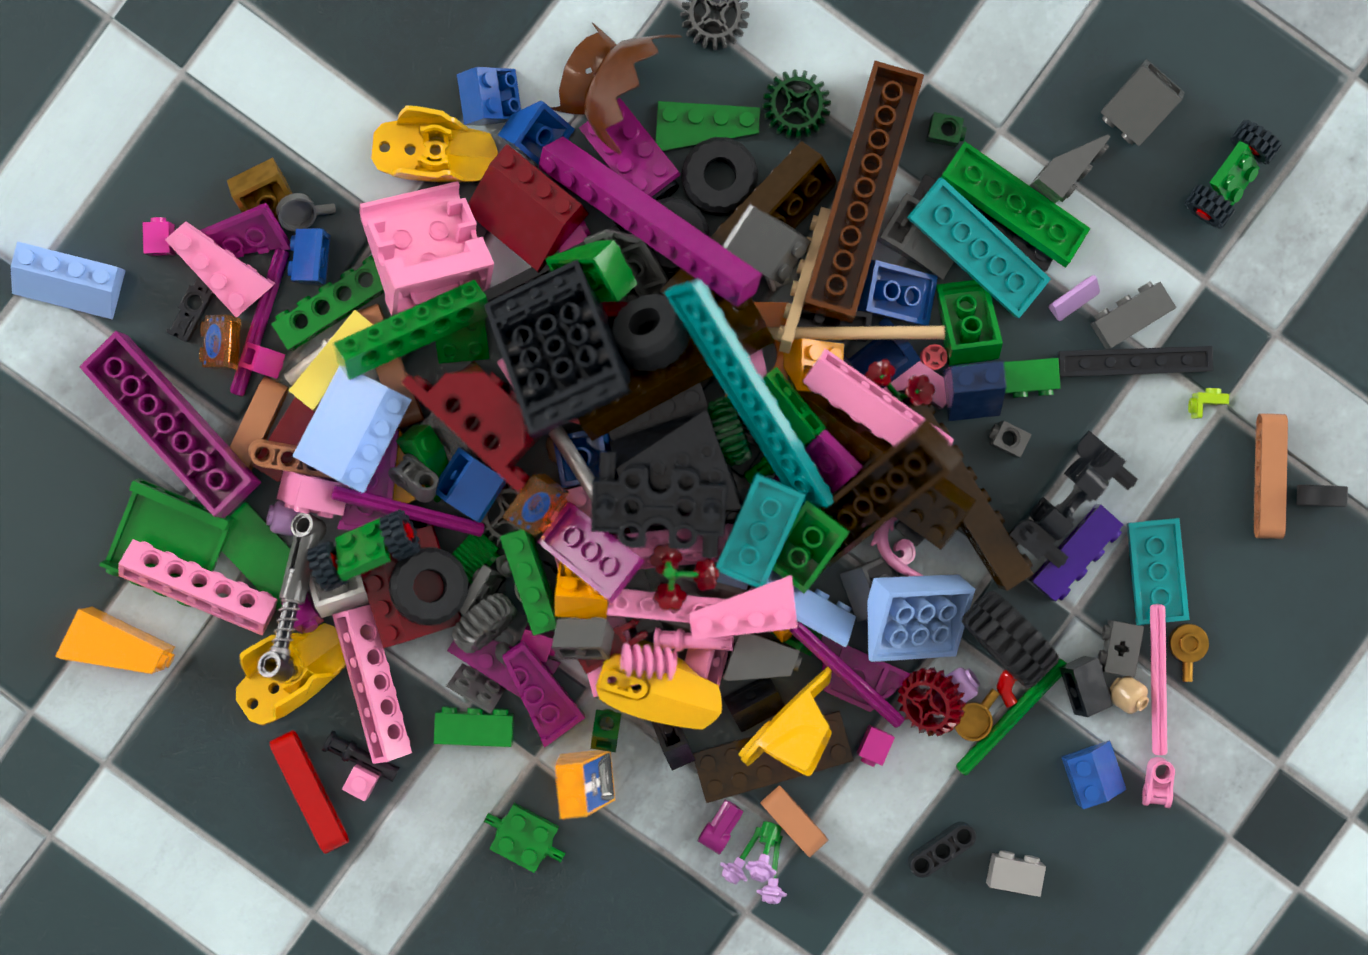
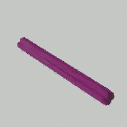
[230,249,289,396]
[331,486,485,537]
[790,621,905,728]

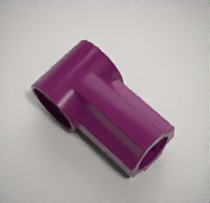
[697,799,744,855]

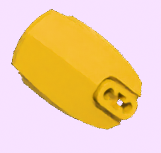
[371,106,498,182]
[236,623,346,726]
[596,640,722,730]
[738,666,832,776]

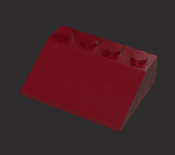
[468,144,589,273]
[361,525,462,648]

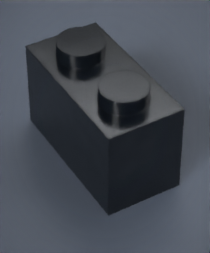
[1059,656,1113,717]

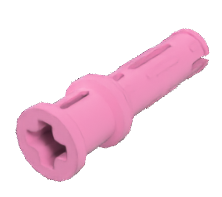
[654,627,734,652]

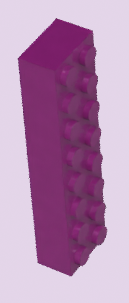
[79,331,262,518]

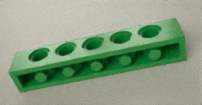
[271,255,385,352]
[333,279,488,380]

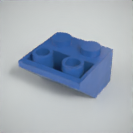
[457,67,521,126]
[436,447,507,523]

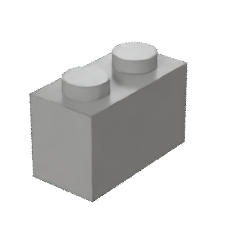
[986,850,1046,897]

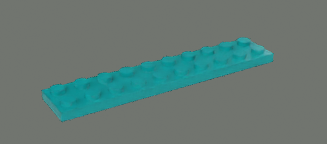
[664,279,834,509]

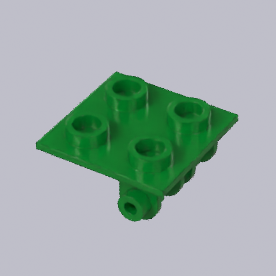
[435,318,490,364]

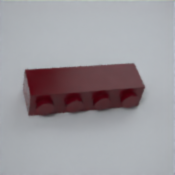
[252,396,316,482]

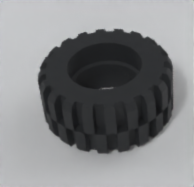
[961,591,1059,688]

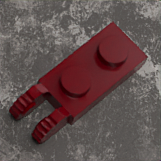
[578,618,649,674]

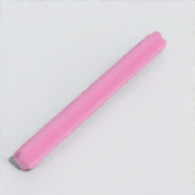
[1150,604,1167,756]

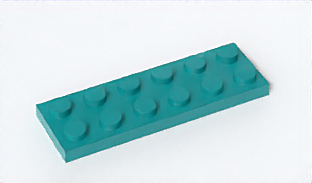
[907,178,1051,318]

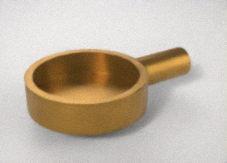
[1168,624,1209,682]
[954,688,1000,741]

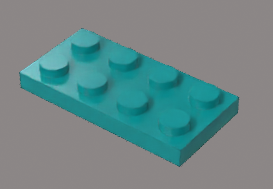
[715,473,806,588]
[1126,518,1190,625]

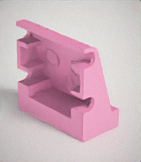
[360,181,494,316]

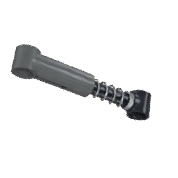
[258,513,327,682]

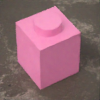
[342,764,380,802]

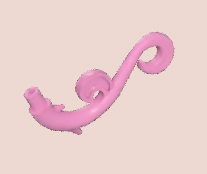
[870,517,924,577]

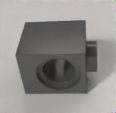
[988,421,1032,458]

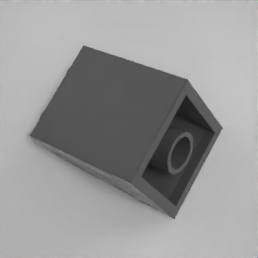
[1101,59,1185,146]
[722,633,802,681]

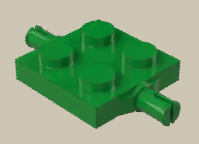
[484,803,565,873]

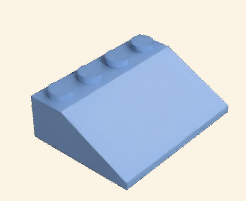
[293,365,412,493]
[867,574,975,662]

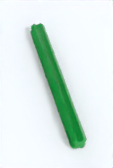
[956,658,1067,776]

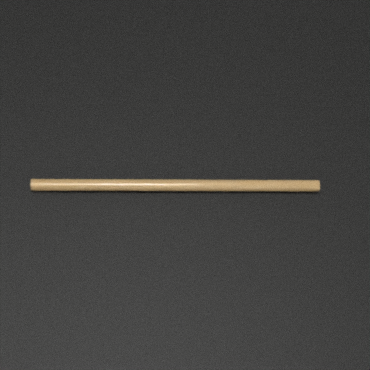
[768,326,945,340]

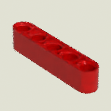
[269,730,349,854]

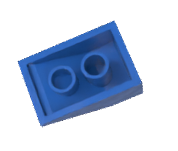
[857,260,938,326]

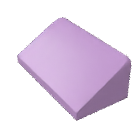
[1048,275,1100,321]

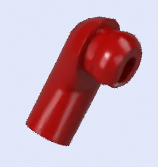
[996,670,1018,708]

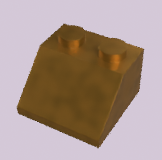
[227,158,293,223]

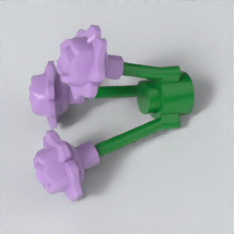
[720,821,787,904]

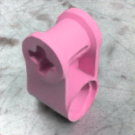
[1142,757,1175,808]

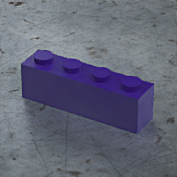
[1029,504,1124,602]

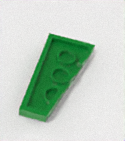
[656,101,760,152]

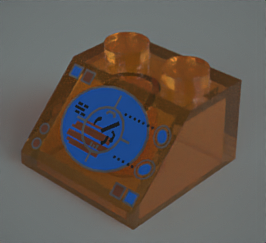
[199,315,241,370]
[503,474,570,535]

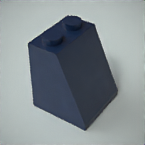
[943,361,1006,421]

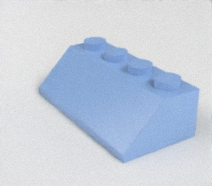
[11,241,126,320]
[749,570,856,647]

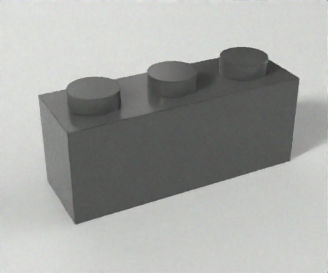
[1090,281,1177,349]

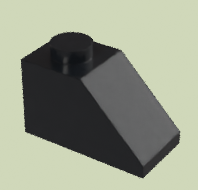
[651,721,696,771]

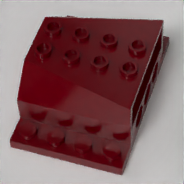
[401,360,543,492]

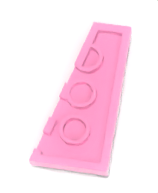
[165,222,275,318]
[689,575,798,640]

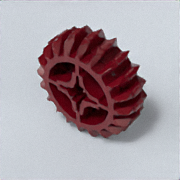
[897,667,966,736]

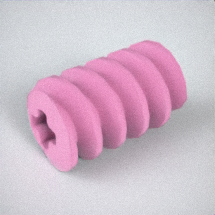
[620,643,677,681]

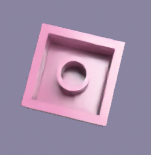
[277,470,350,519]

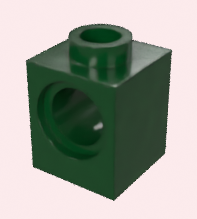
[926,112,967,148]
[590,709,622,752]

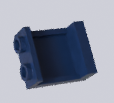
[844,317,921,389]

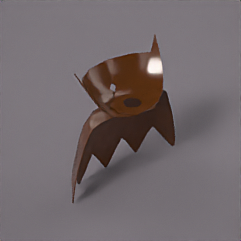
[551,22,682,154]

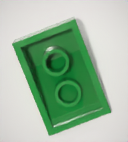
[545,240,638,302]
[936,280,1003,366]
[772,500,850,594]

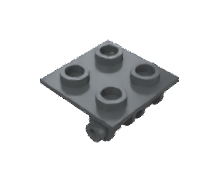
[446,663,506,713]

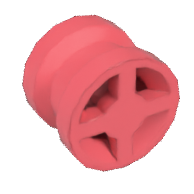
[920,344,948,371]

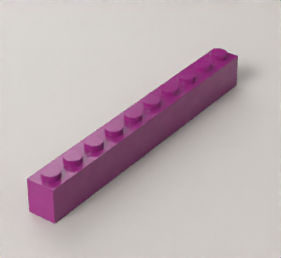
[538,136,762,307]

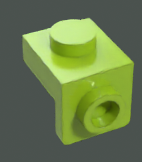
[1188,388,1229,419]

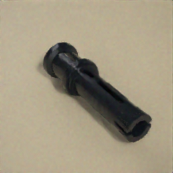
[322,730,400,782]

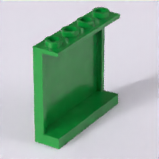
[99,478,235,607]

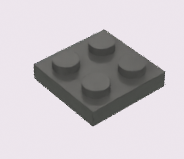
[460,565,506,615]

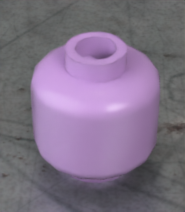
[266,500,301,536]
[945,667,980,702]

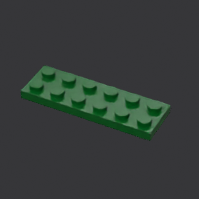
[940,141,1091,268]

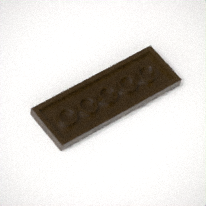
[693,711,854,803]

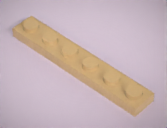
[776,207,831,353]

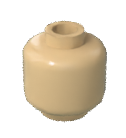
[1110,676,1149,714]

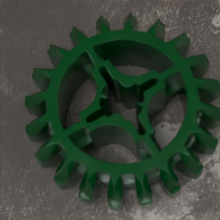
[762,69,831,140]
[708,396,752,466]

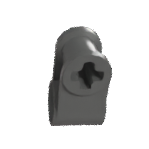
[388,453,438,503]

